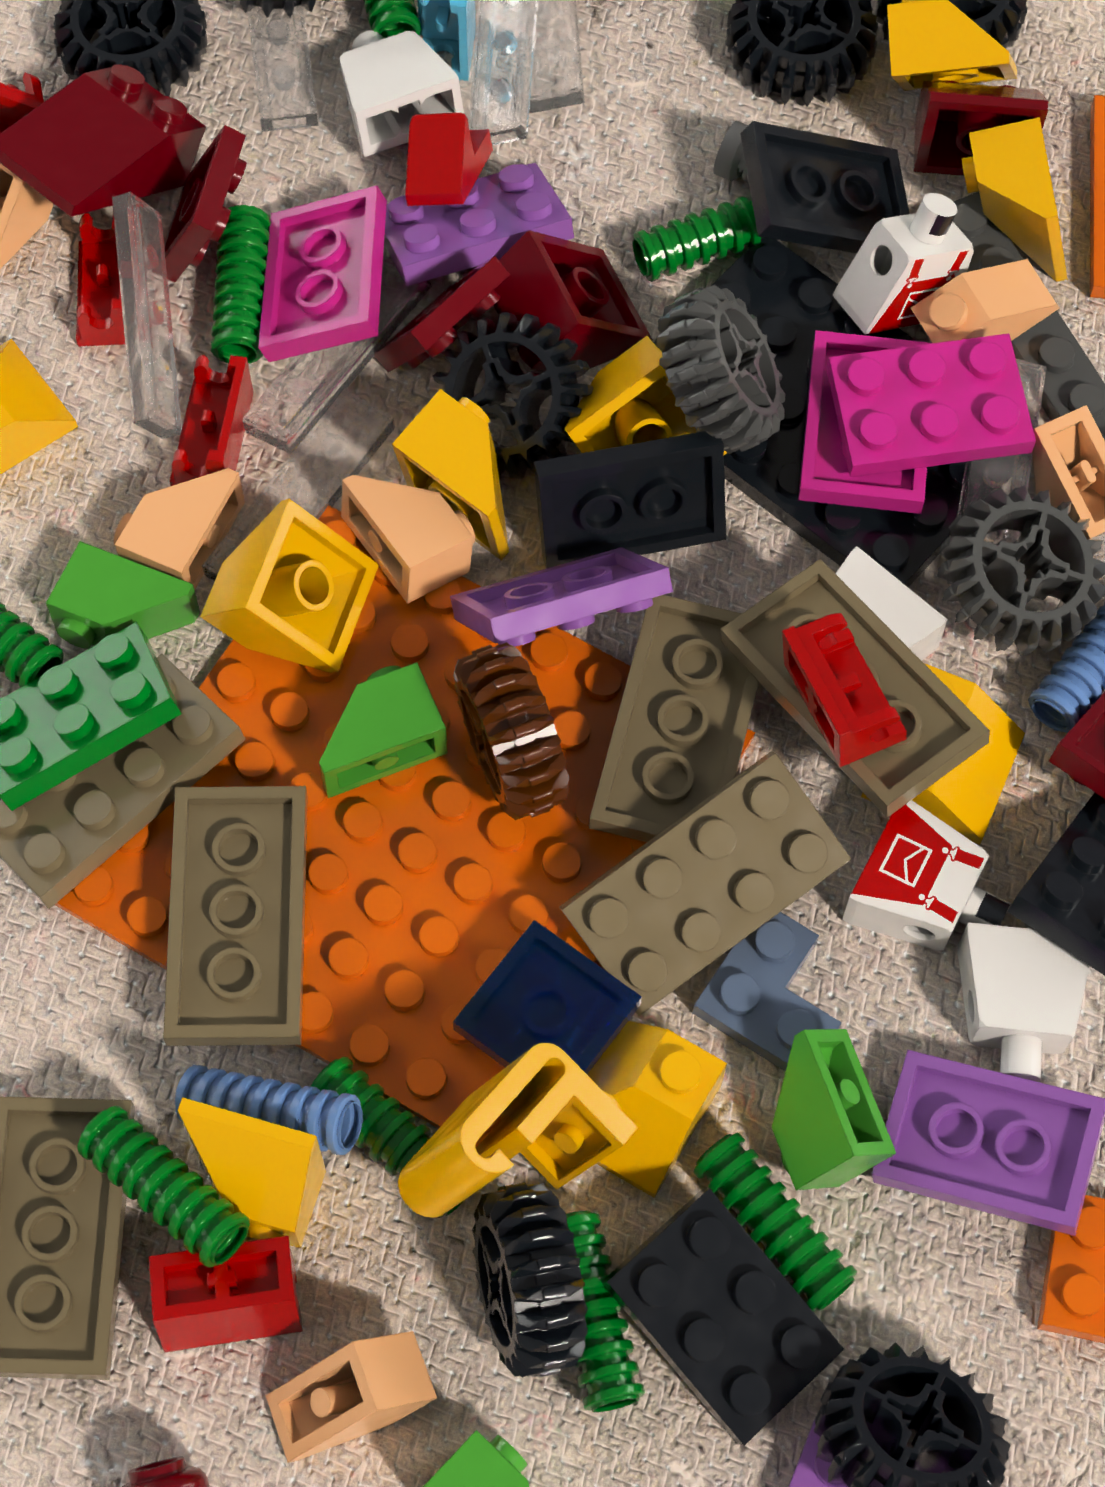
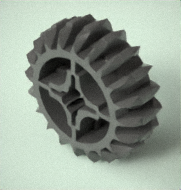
[657,285,785,454]
[937,485,1105,656]

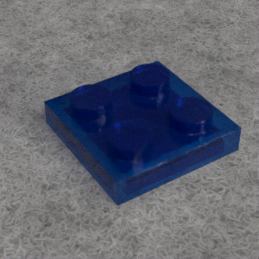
[453,920,642,1074]

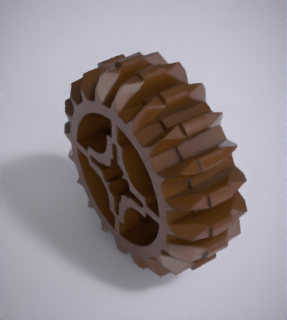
[453,642,569,820]

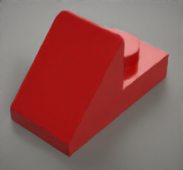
[405,113,493,206]

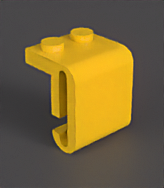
[398,1043,638,1218]

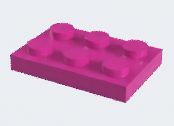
[258,185,387,362]
[798,330,932,514]
[826,333,1036,477]

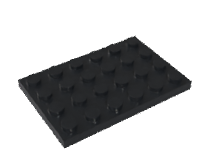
[653,237,1036,587]

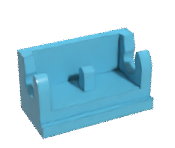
[417,0,476,81]

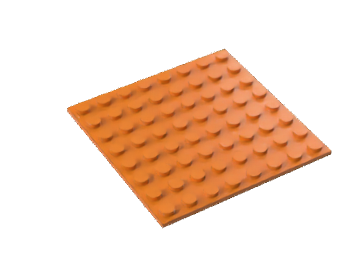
[55,505,755,1148]

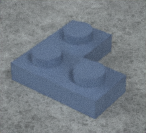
[692,912,842,1071]

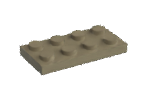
[720,559,990,818]
[589,595,759,842]
[0,654,246,909]
[559,751,851,1016]
[163,786,308,1046]
[0,1096,135,1380]

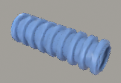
[1028,602,1105,733]
[175,1065,363,1155]

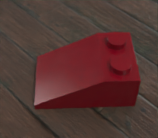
[0,64,206,217]

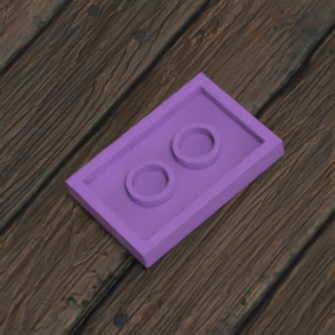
[384,162,574,286]
[450,547,673,647]
[872,1050,1105,1236]

